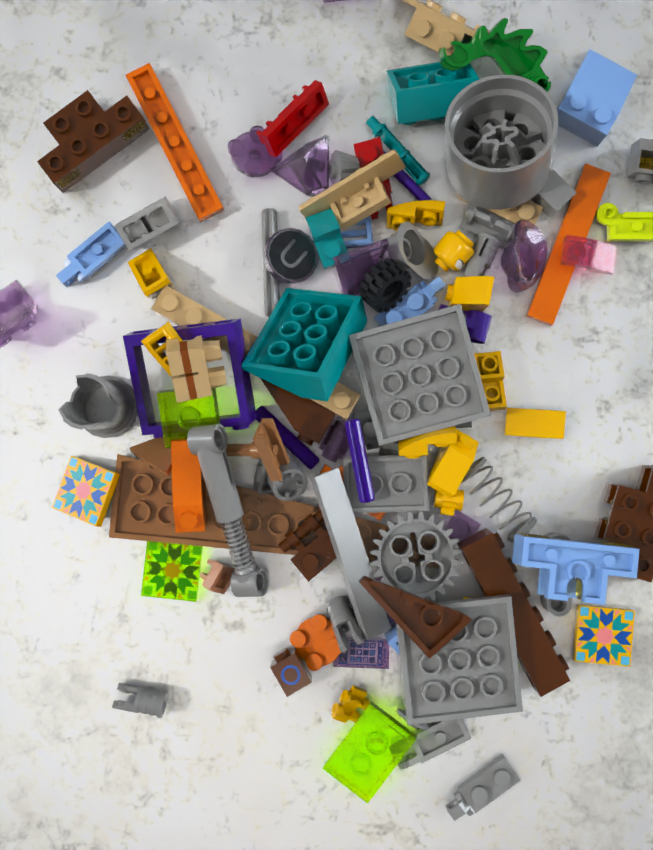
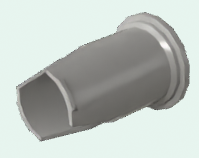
[58,373,138,438]

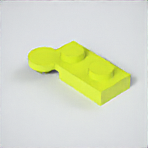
[596,203,653,242]

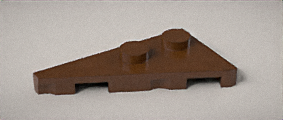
[359,576,472,659]

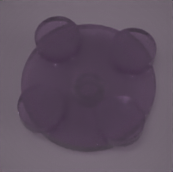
[228,126,283,177]

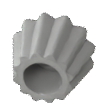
[327,150,360,185]

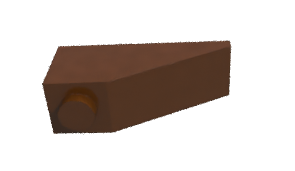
[260,378,335,446]

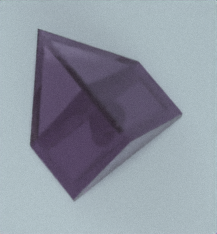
[270,135,329,197]

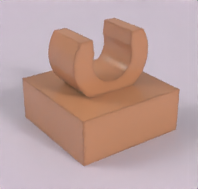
[199,559,235,594]

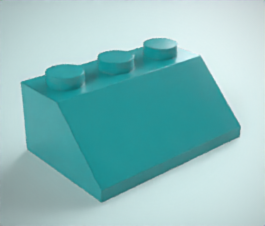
[387,62,479,125]

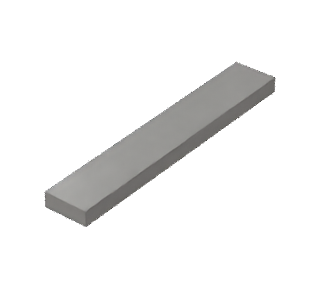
[310,468,391,640]

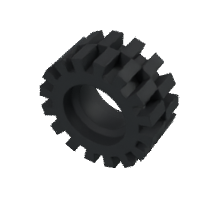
[359,258,412,313]

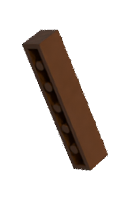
[457,528,570,697]

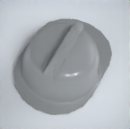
[383,221,439,280]

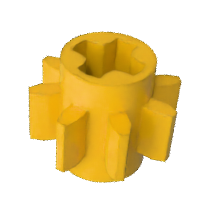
[433,489,464,516]

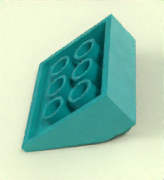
[241,288,367,402]

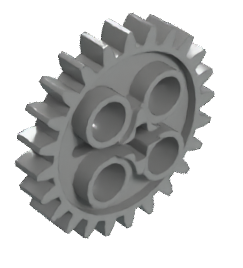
[370,511,462,601]

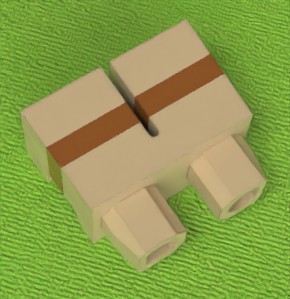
[166,335,227,403]

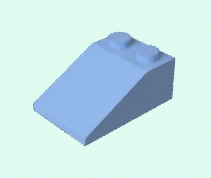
[557,49,637,146]

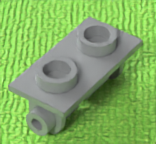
[459,203,520,250]

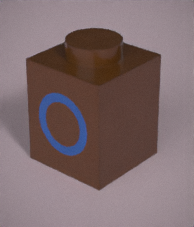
[270,647,312,697]

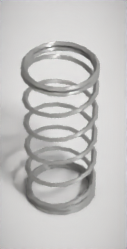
[461,457,537,543]

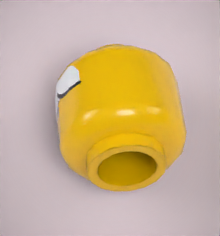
[433,230,474,272]

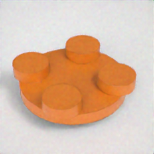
[290,614,341,671]

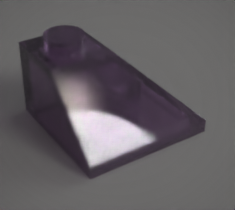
[332,238,389,296]

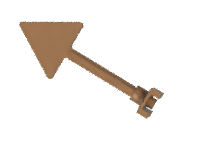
[130,418,290,481]

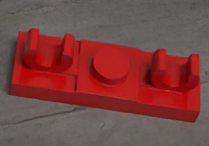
[256,80,329,158]

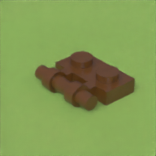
[278,509,336,582]

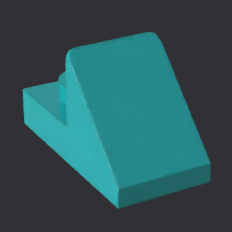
[305,208,350,270]

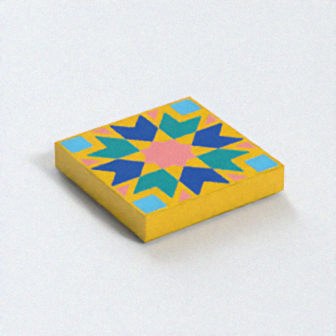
[52,456,120,527]
[572,604,635,667]

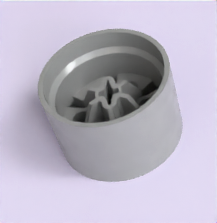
[445,74,559,210]

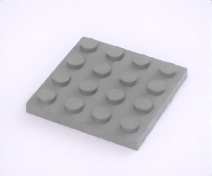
[349,304,491,446]
[396,594,523,725]

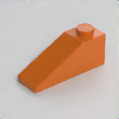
[171,439,208,533]

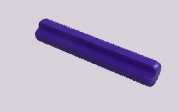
[256,406,320,469]
[345,419,375,503]

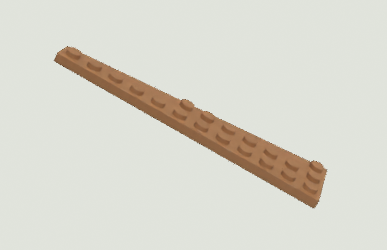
[109,454,439,568]

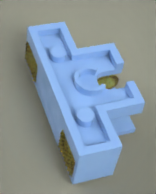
[512,533,639,605]

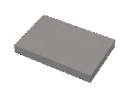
[343,455,430,513]

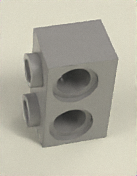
[114,196,180,251]

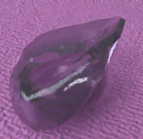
[501,219,547,293]

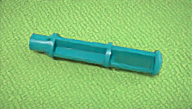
[366,116,430,185]

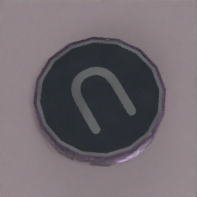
[264,228,318,284]

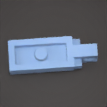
[56,221,126,287]
[374,277,446,326]

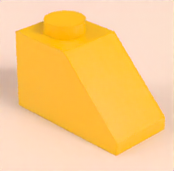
[444,276,494,312]
[427,429,479,498]

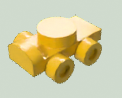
[331,685,369,723]

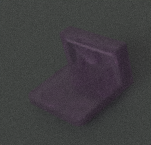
[0,279,38,348]

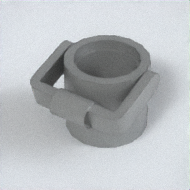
[253,449,308,501]

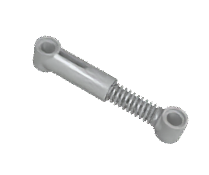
[187,424,269,597]

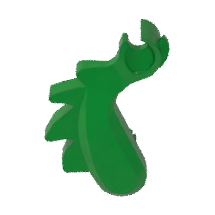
[439,18,551,92]

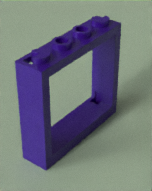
[123,318,257,438]

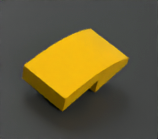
[386,200,445,231]
[474,351,507,411]
[505,407,566,439]
[398,426,457,459]

